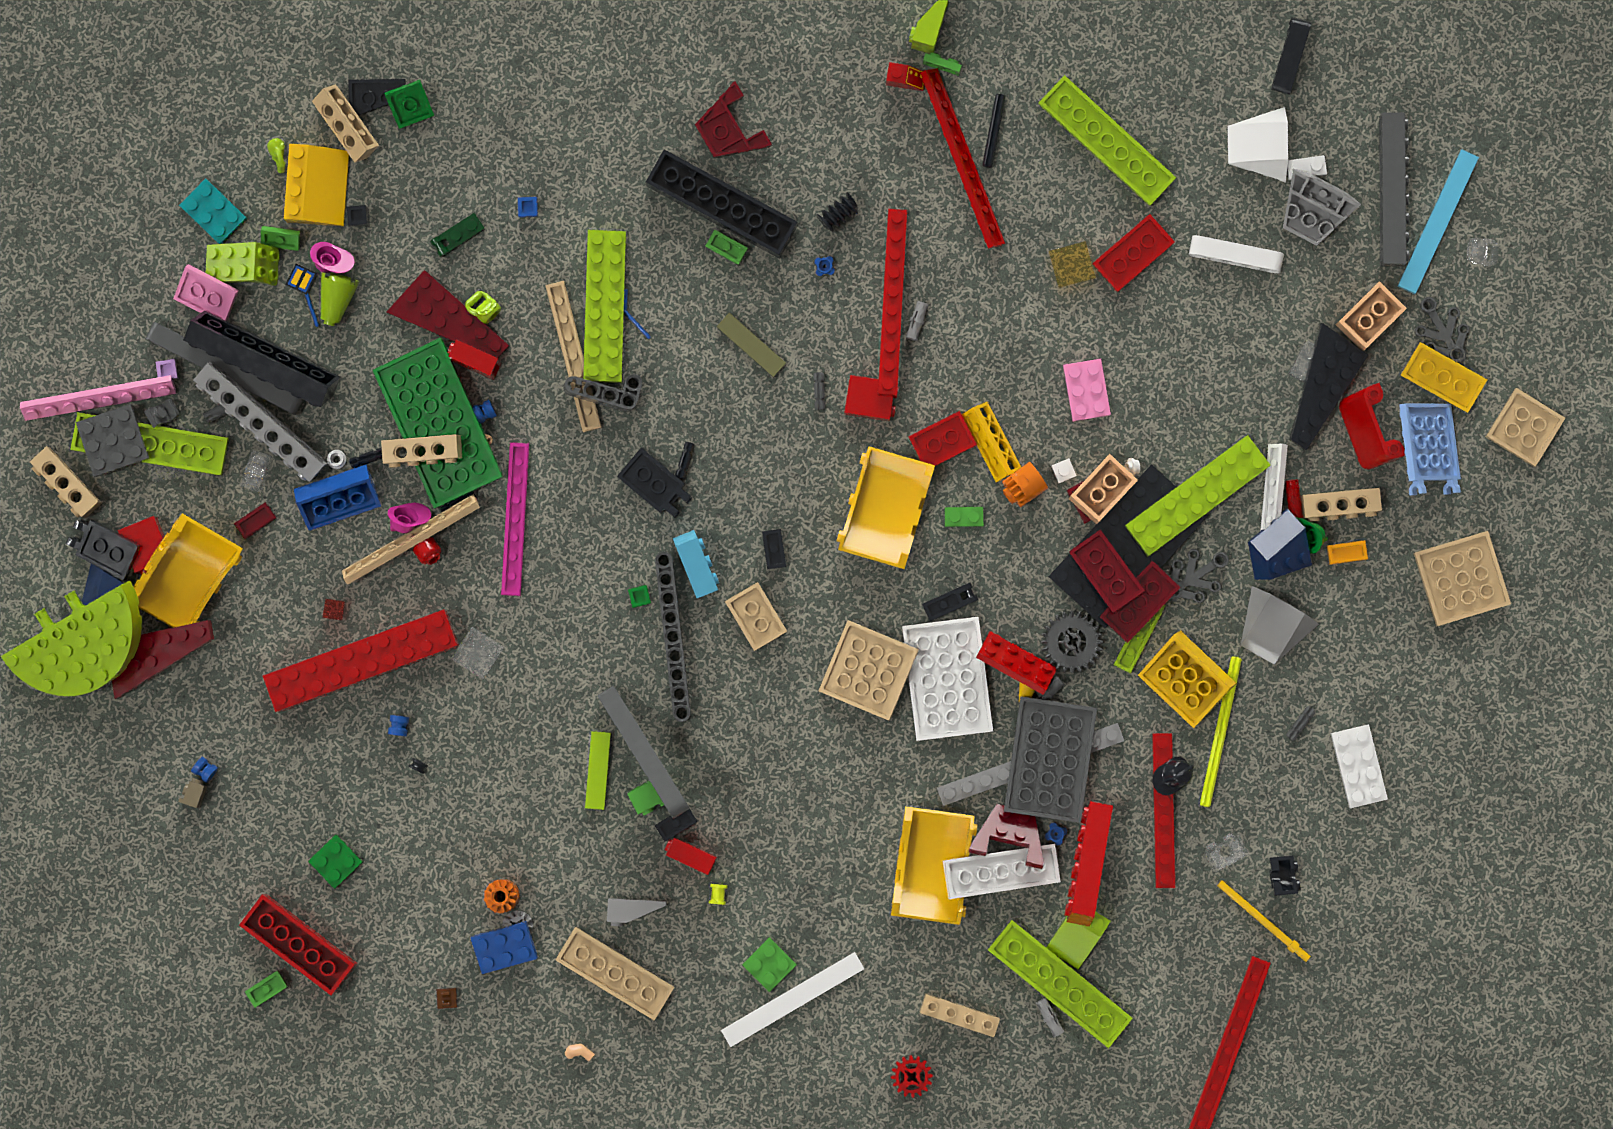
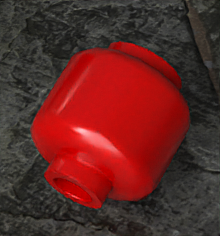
[413,537,441,565]

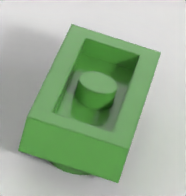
[923,52,962,76]
[261,226,300,251]
[705,230,748,266]
[945,507,983,527]
[245,970,289,1008]

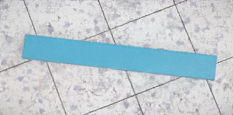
[1397,149,1479,295]

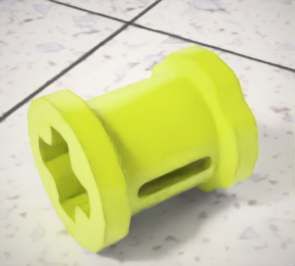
[709,884,728,905]

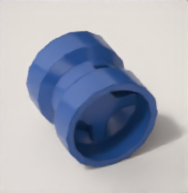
[473,399,497,424]
[388,715,410,737]
[191,756,218,783]

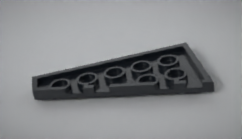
[1289,323,1368,450]

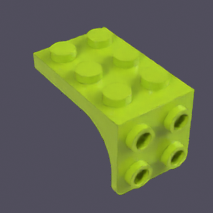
[205,242,279,286]

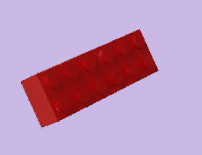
[1064,801,1113,927]
[239,894,358,996]

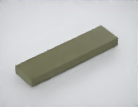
[717,313,786,378]

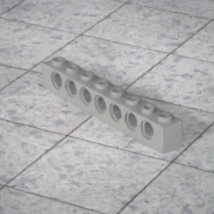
[193,361,328,482]

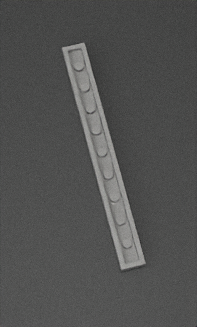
[937,723,1124,806]

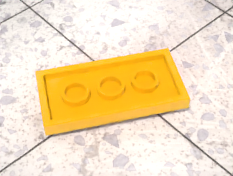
[1401,342,1487,413]

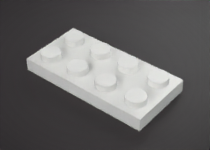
[1330,724,1388,808]

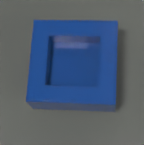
[518,197,538,218]

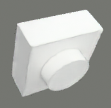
[1051,459,1076,484]

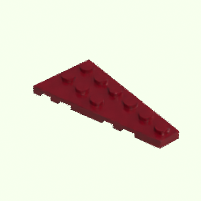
[386,270,509,359]
[112,620,214,699]

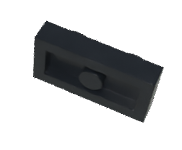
[762,529,786,570]
[654,809,698,842]

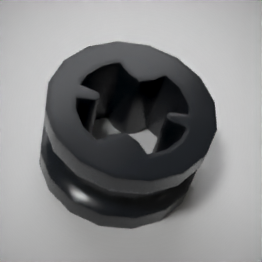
[409,758,428,774]

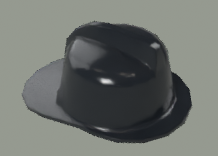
[1152,757,1194,795]

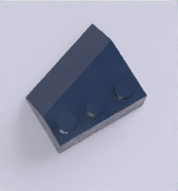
[1248,509,1312,580]
[82,564,125,605]

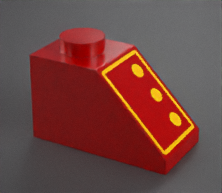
[886,62,924,91]

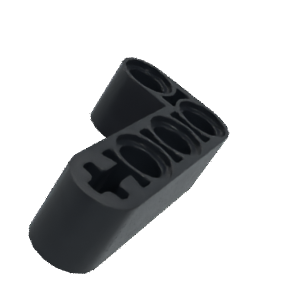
[1271,17,1311,95]

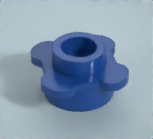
[815,256,835,276]
[1045,823,1067,845]

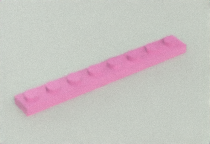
[20,375,176,421]

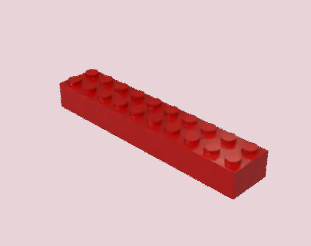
[263,610,459,713]

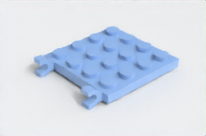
[1399,403,1461,496]

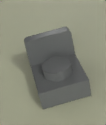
[144,398,180,428]

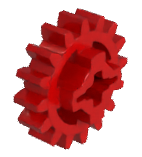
[891,1055,933,1098]

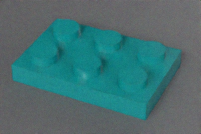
[179,178,247,244]

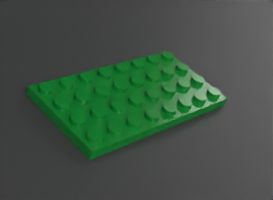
[373,338,504,509]

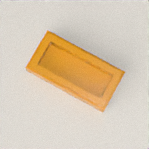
[1327,540,1368,565]

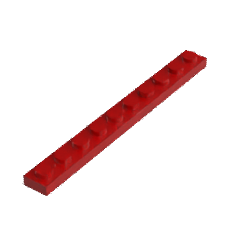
[920,68,1005,249]
[878,209,907,397]
[1188,956,1271,1129]

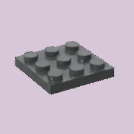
[76,404,150,477]

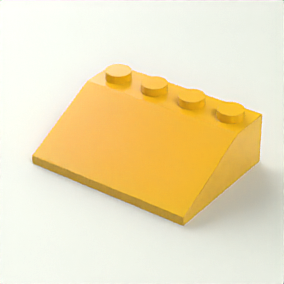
[284,144,349,226]
[1138,630,1237,728]

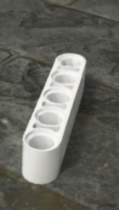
[1189,235,1284,273]

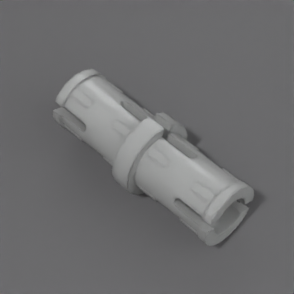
[906,301,929,341]
[1036,997,1065,1037]

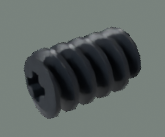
[816,192,859,232]

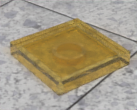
[1049,241,1096,288]

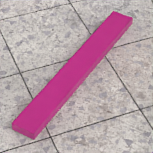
[501,443,530,596]

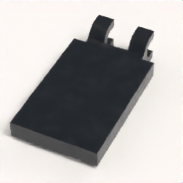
[617,447,692,518]
[66,519,141,580]

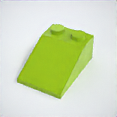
[909,0,949,54]
[1046,911,1111,969]

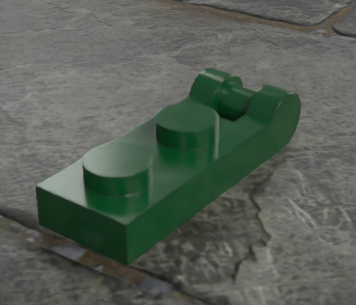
[430,213,485,258]

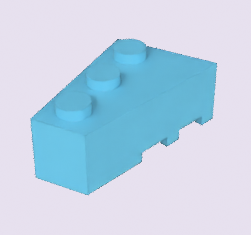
[673,530,719,598]

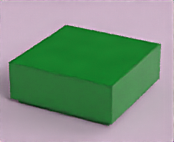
[628,585,651,608]

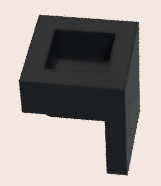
[347,205,370,228]

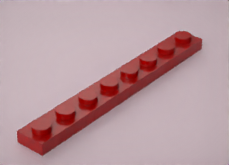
[1152,733,1175,888]

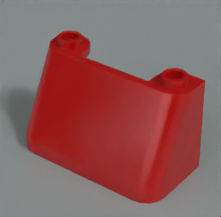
[1339,382,1405,470]

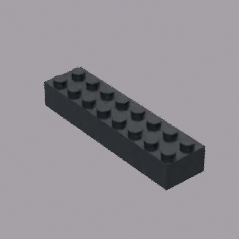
[645,149,798,259]
[183,310,341,407]

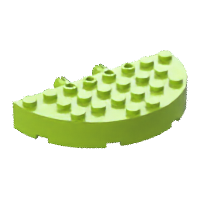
[1,581,142,696]

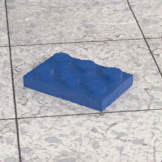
[471,921,538,974]

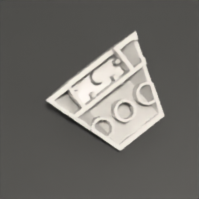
[1228,107,1288,182]

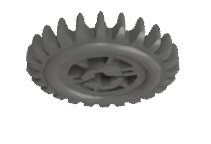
[1040,610,1104,674]

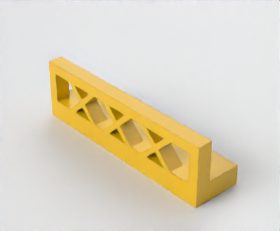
[962,402,1021,482]

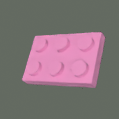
[173,264,239,321]
[1063,359,1111,422]

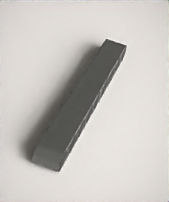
[145,322,304,415]
[655,552,691,722]
[597,685,690,819]

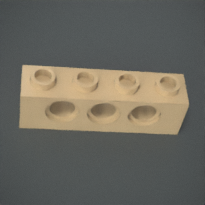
[312,84,379,162]
[381,434,462,468]
[30,446,102,519]
[1301,488,1382,522]
[919,993,1000,1037]

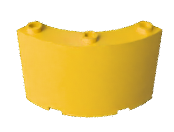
[837,446,935,569]
[134,513,243,628]
[891,806,977,925]

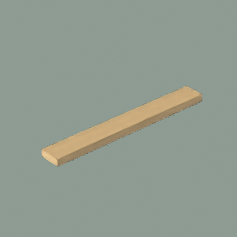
[545,281,602,433]
[342,494,480,585]

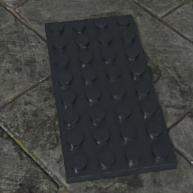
[1048,464,1208,629]

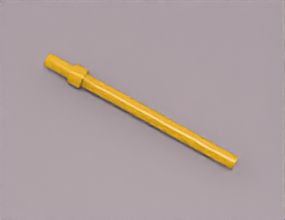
[1217,880,1311,962]

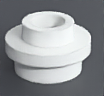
[327,450,346,469]
[1124,458,1140,476]

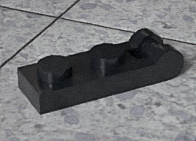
[922,582,979,622]

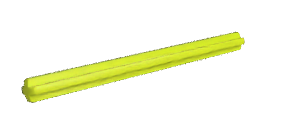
[1200,657,1242,807]

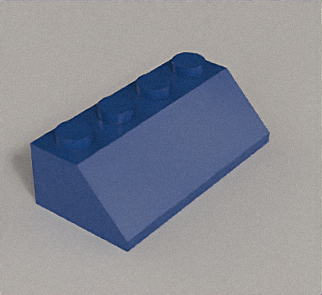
[294,465,381,531]

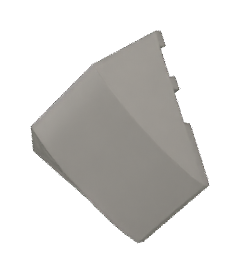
[1283,169,1361,246]
[1240,586,1319,665]

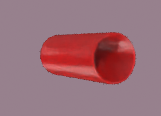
[1285,479,1303,518]

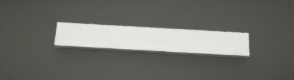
[721,952,864,1047]

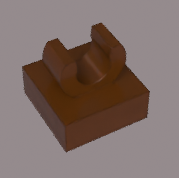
[436,988,458,1009]

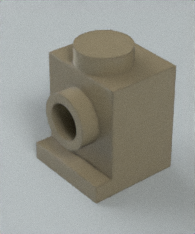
[178,778,207,808]

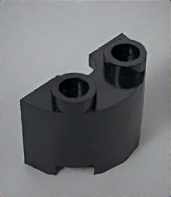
[1269,855,1301,896]

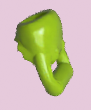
[267,138,285,173]
[465,291,501,324]

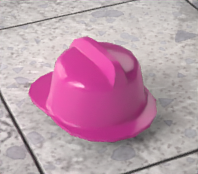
[310,242,355,273]
[388,502,431,534]

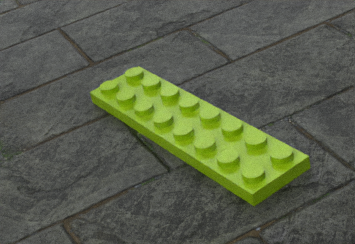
[1038,75,1176,206]
[583,230,626,383]
[70,412,229,476]
[1125,435,1271,556]
[987,920,1133,1048]

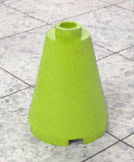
[320,272,359,326]

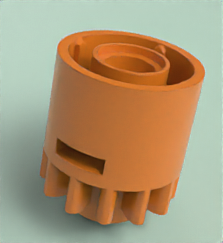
[1002,462,1048,508]
[484,879,520,913]

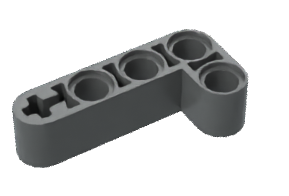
[563,374,642,412]

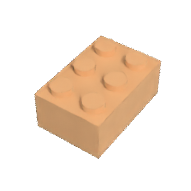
[1336,281,1407,351]
[1069,454,1138,524]

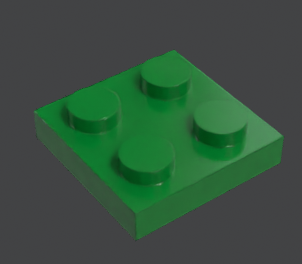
[385,80,434,129]
[308,834,363,889]

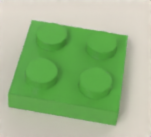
[742,937,797,992]

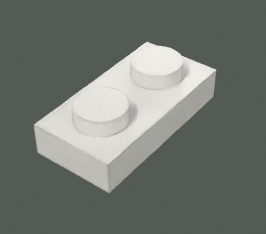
[1287,155,1327,180]

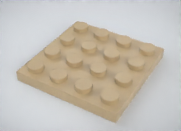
[1413,531,1511,627]
[819,620,919,721]

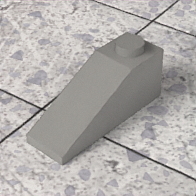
[607,898,667,926]

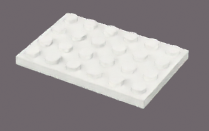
[902,617,993,741]

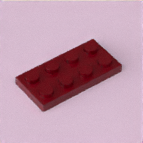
[1069,530,1145,614]
[1099,561,1181,643]

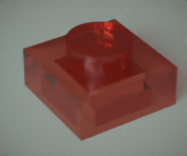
[322,599,345,621]

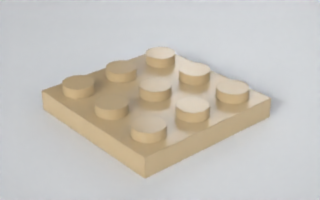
[1485,388,1565,467]

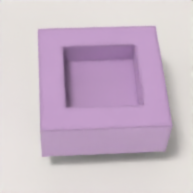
[156,359,179,379]

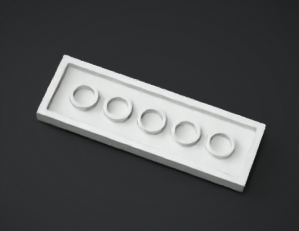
[943,844,1061,899]

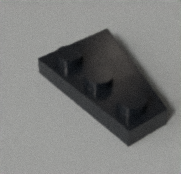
[348,79,406,115]

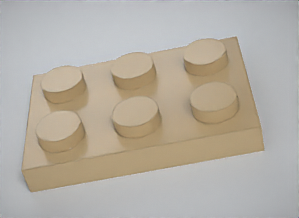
[725,582,787,651]

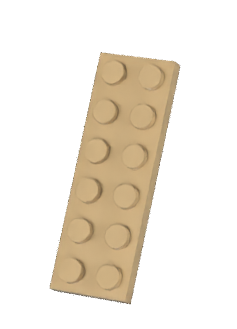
[556,927,674,1021]

